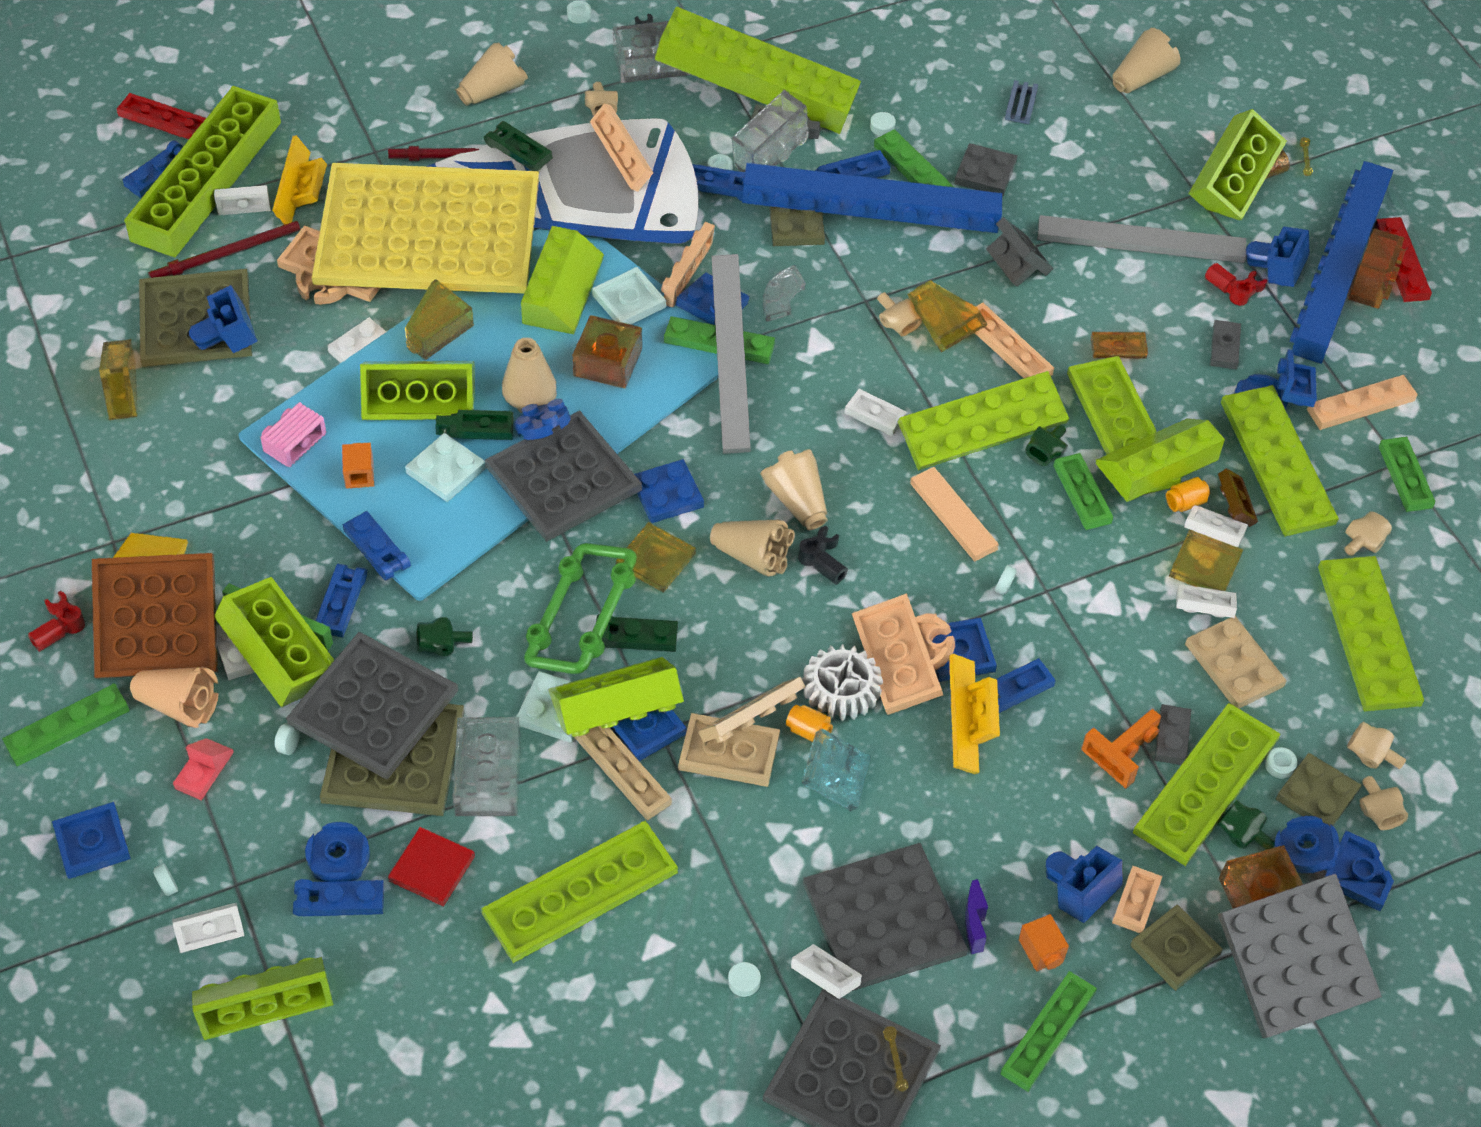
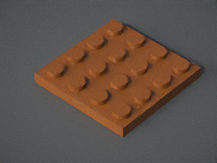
[92,553,218,679]

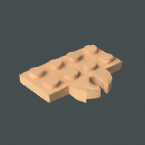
[277,225,380,305]
[852,593,955,715]

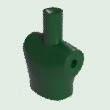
[1025,425,1068,466]
[416,617,473,656]
[1217,800,1275,852]

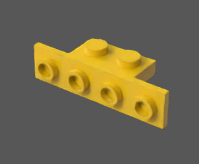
[272,135,327,225]
[949,654,1000,774]

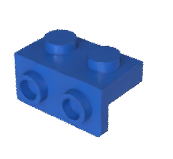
[1277,349,1317,407]

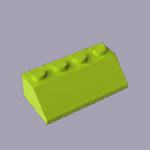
[1188,109,1287,220]
[521,226,604,335]
[360,361,475,420]
[1095,418,1225,502]
[214,577,334,708]
[548,657,684,737]
[192,957,334,1040]

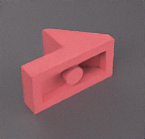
[173,738,234,801]

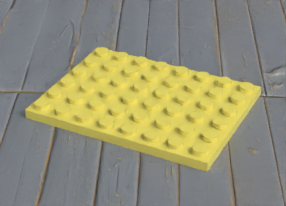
[312,163,539,294]

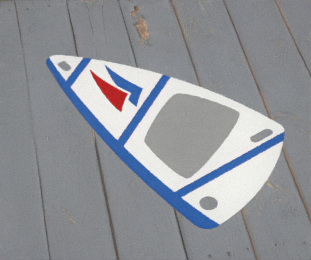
[426,118,698,244]

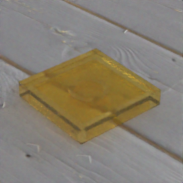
[616,522,696,593]
[1169,529,1243,591]

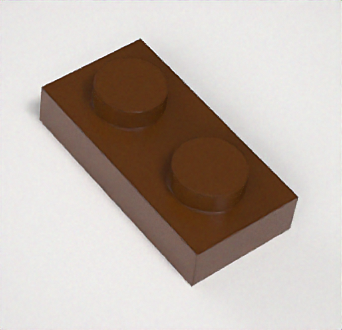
[1218,468,1258,527]

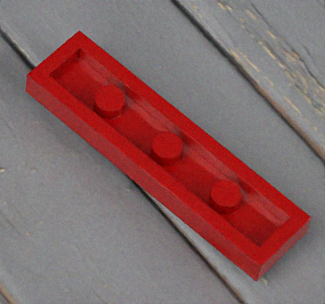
[117,93,206,139]
[1374,217,1432,302]

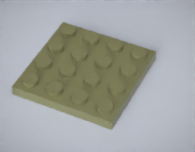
[139,269,252,367]
[320,704,465,816]

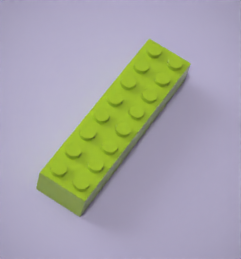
[655,6,861,134]
[124,86,281,258]

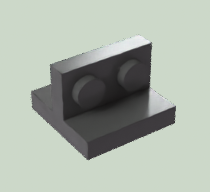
[986,217,1054,287]

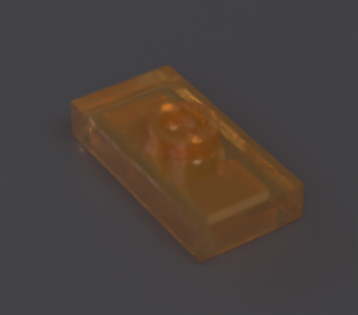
[1091,332,1148,359]

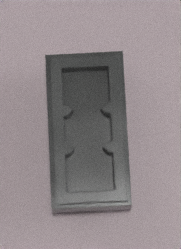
[1210,320,1241,370]

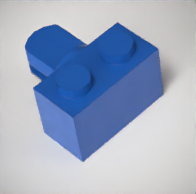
[1246,226,1310,287]
[189,285,258,353]
[1046,846,1123,923]

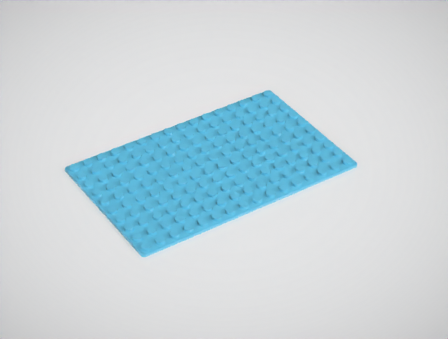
[239,228,719,601]

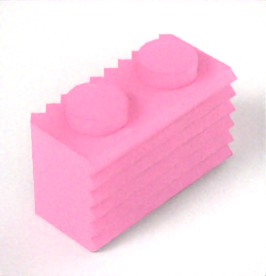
[260,402,326,467]

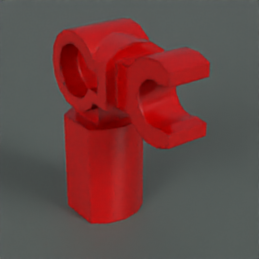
[1205,262,1268,306]
[28,591,85,652]

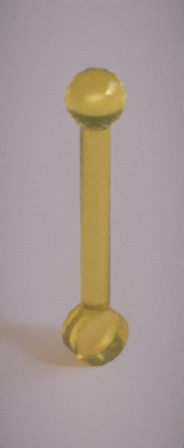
[1300,137,1313,176]
[884,1026,909,1092]

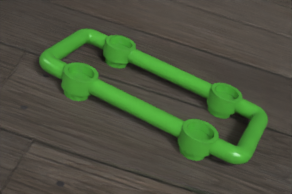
[524,543,637,674]

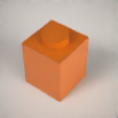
[342,442,374,489]
[1019,914,1069,972]

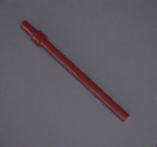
[388,146,479,161]
[148,221,301,278]

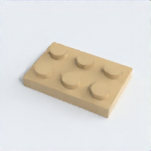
[1185,616,1287,709]
[678,713,780,787]

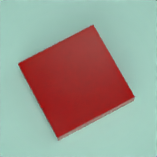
[388,827,475,907]

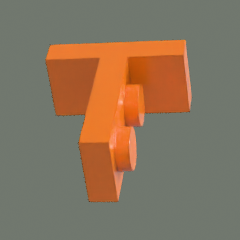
[1081,709,1161,789]

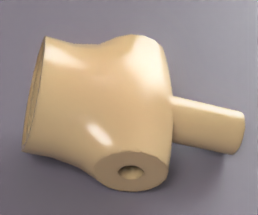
[585,82,618,116]
[877,292,922,337]
[1345,511,1392,556]
[1347,721,1406,769]
[1359,776,1408,830]

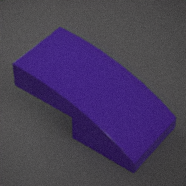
[965,879,988,955]

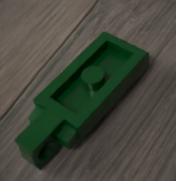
[435,410,514,440]

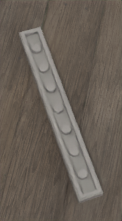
[1037,215,1246,263]
[711,254,751,454]

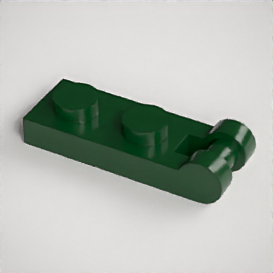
[484,121,553,171]
[596,614,678,652]

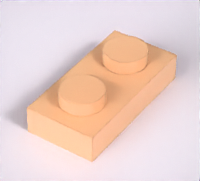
[1112,865,1163,933]

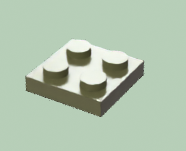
[769,206,825,246]
[1276,753,1362,827]
[1130,904,1223,991]

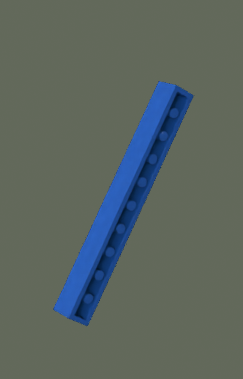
[1289,161,1394,364]
[742,163,1002,233]

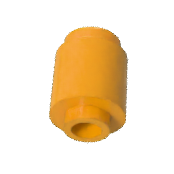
[1166,477,1210,512]
[786,704,833,744]

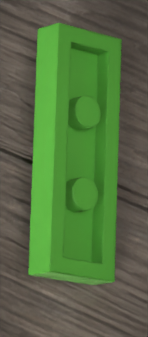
[1378,437,1436,512]
[1053,453,1113,530]

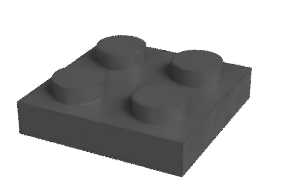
[954,143,1018,197]

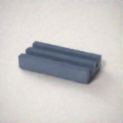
[1005,80,1038,124]

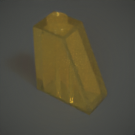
[405,279,474,360]
[907,280,988,353]
[99,339,138,420]

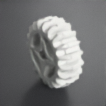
[802,644,883,721]

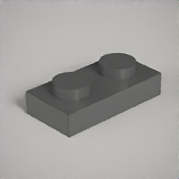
[1154,704,1191,765]

